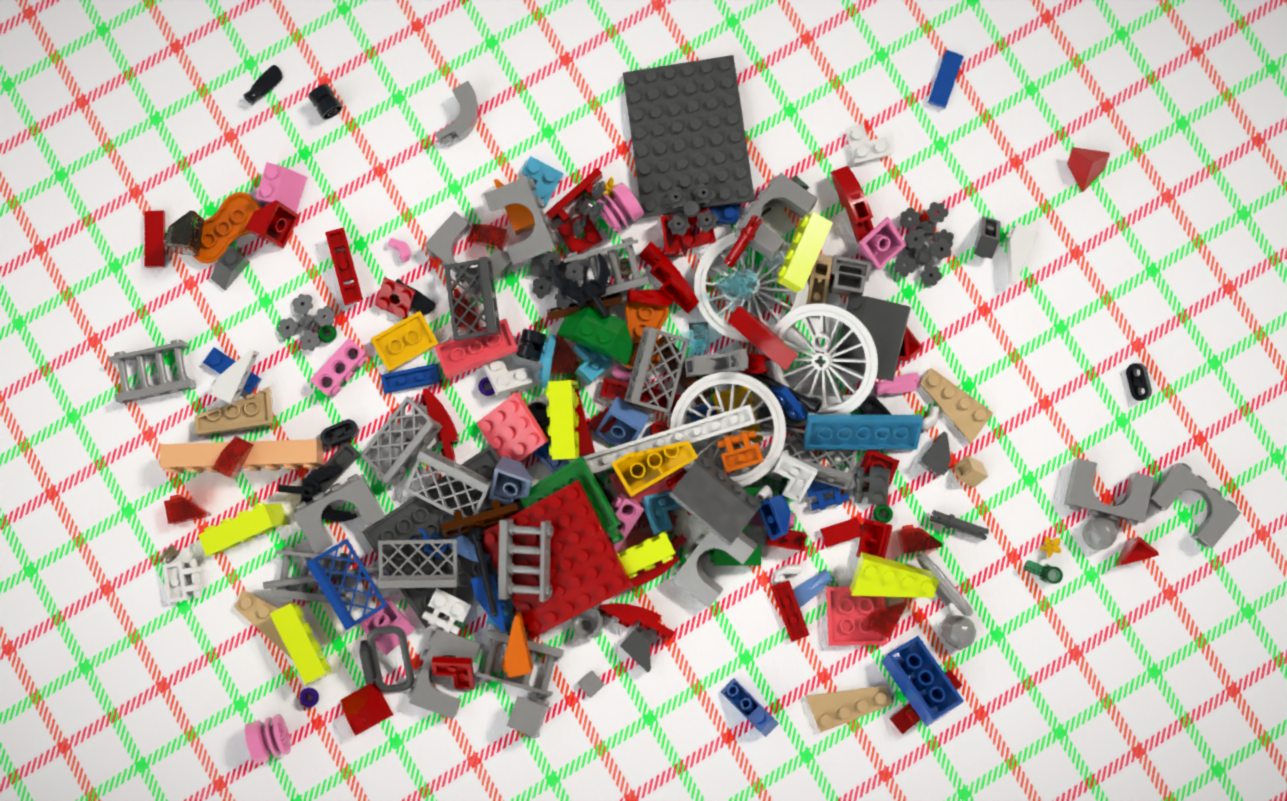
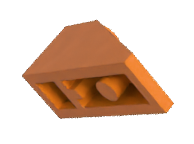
[493,179,535,236]
[502,612,534,678]

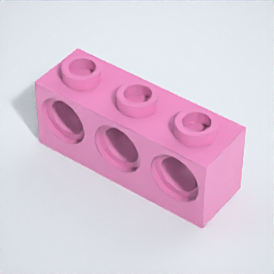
[310,338,369,397]
[607,492,645,552]

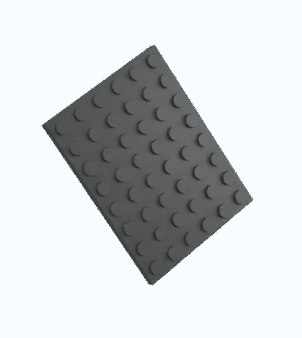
[622,55,755,218]
[362,445,525,628]

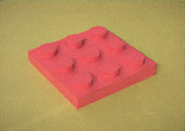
[476,392,549,462]
[826,586,887,646]

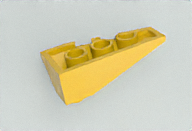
[611,441,698,498]

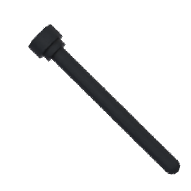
[746,373,822,414]
[467,528,498,617]

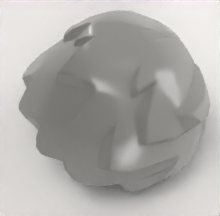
[1082,517,1118,551]
[572,607,603,640]
[941,615,976,650]

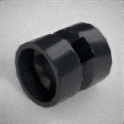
[308,84,343,120]
[516,329,547,362]
[528,402,550,429]

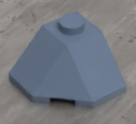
[489,456,533,505]

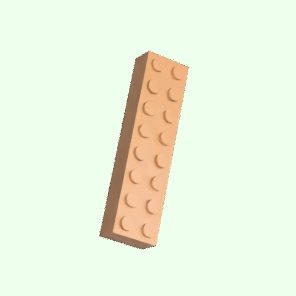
[160,439,324,474]

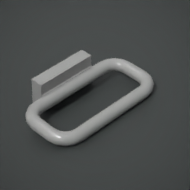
[916,554,973,616]

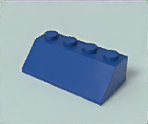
[881,636,964,727]

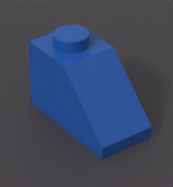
[758,494,791,541]

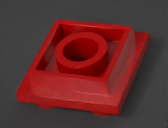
[679,209,716,250]
[557,214,603,255]
[375,277,416,319]
[860,450,900,487]

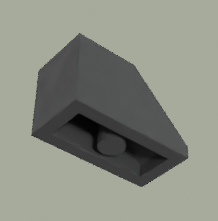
[974,216,1000,259]
[210,246,250,291]
[918,431,951,477]
[620,628,651,673]

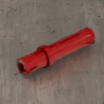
[723,215,763,268]

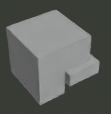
[830,255,872,297]
[506,696,550,739]

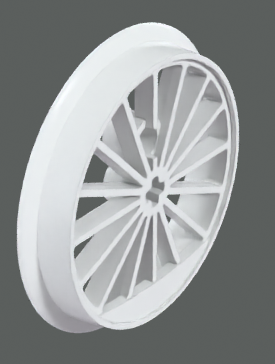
[694,232,809,343]
[765,303,878,416]
[670,372,786,487]

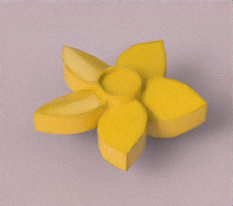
[602,177,616,199]
[1039,536,1062,558]

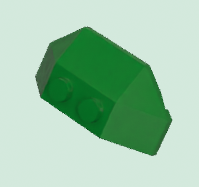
[557,306,635,366]

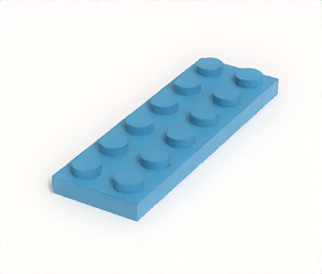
[803,415,924,450]

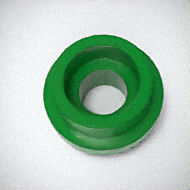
[318,325,337,343]
[873,505,893,523]

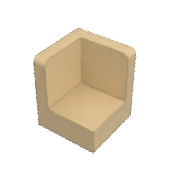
[953,455,988,487]

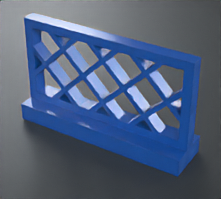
[306,539,388,631]

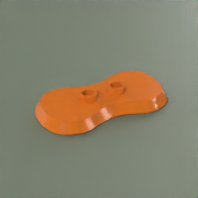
[184,192,261,264]
[621,300,669,370]

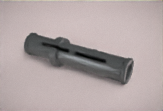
[930,509,989,540]

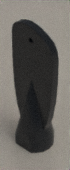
[243,65,283,106]
[395,278,436,315]

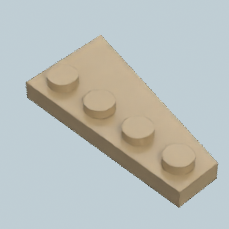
[919,368,993,444]
[194,387,274,436]
[234,590,313,659]
[805,685,893,733]

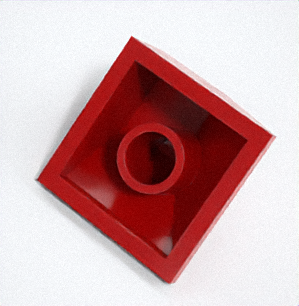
[245,200,300,249]
[340,681,394,736]

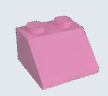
[255,162,307,213]
[858,217,906,270]
[359,596,415,655]

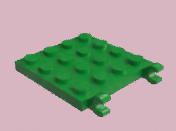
[519,456,625,544]

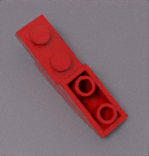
[830,166,874,243]
[421,388,460,462]
[630,534,687,588]
[599,603,675,640]

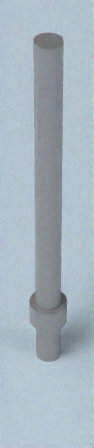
[263,565,379,589]

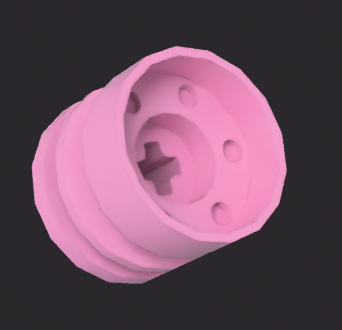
[595,182,644,233]
[245,714,291,764]

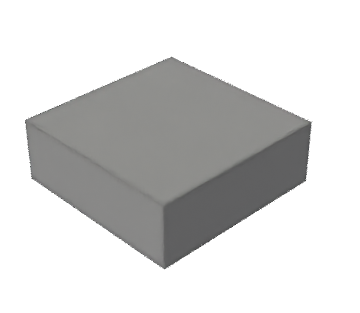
[578,670,605,698]

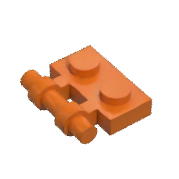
[717,430,764,473]

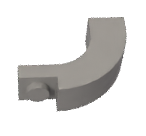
[434,81,479,145]
[685,349,749,377]

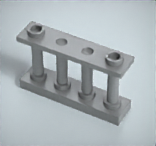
[563,237,649,297]
[108,339,197,404]
[498,519,553,602]
[270,546,356,605]
[475,630,564,699]

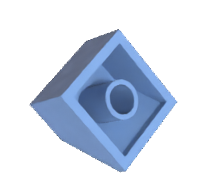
[594,397,649,447]

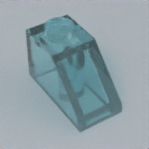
[714,269,759,301]
[689,322,710,357]

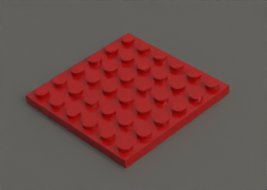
[482,480,633,639]

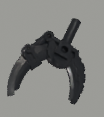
[549,253,610,319]
[278,465,358,522]

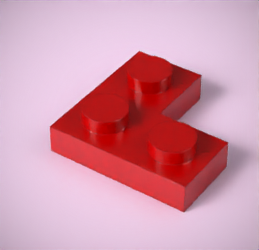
[431,656,475,690]

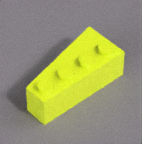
[777,212,833,293]
[545,380,579,460]
[198,502,290,556]
[617,532,676,579]
[850,552,939,598]
[270,603,334,685]

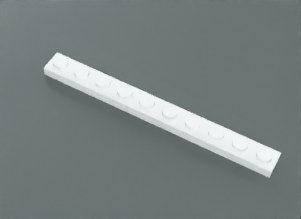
[569,404,756,474]

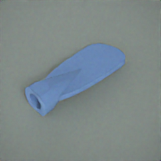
[448,534,492,565]
[793,568,834,607]

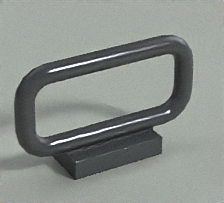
[359,626,414,692]

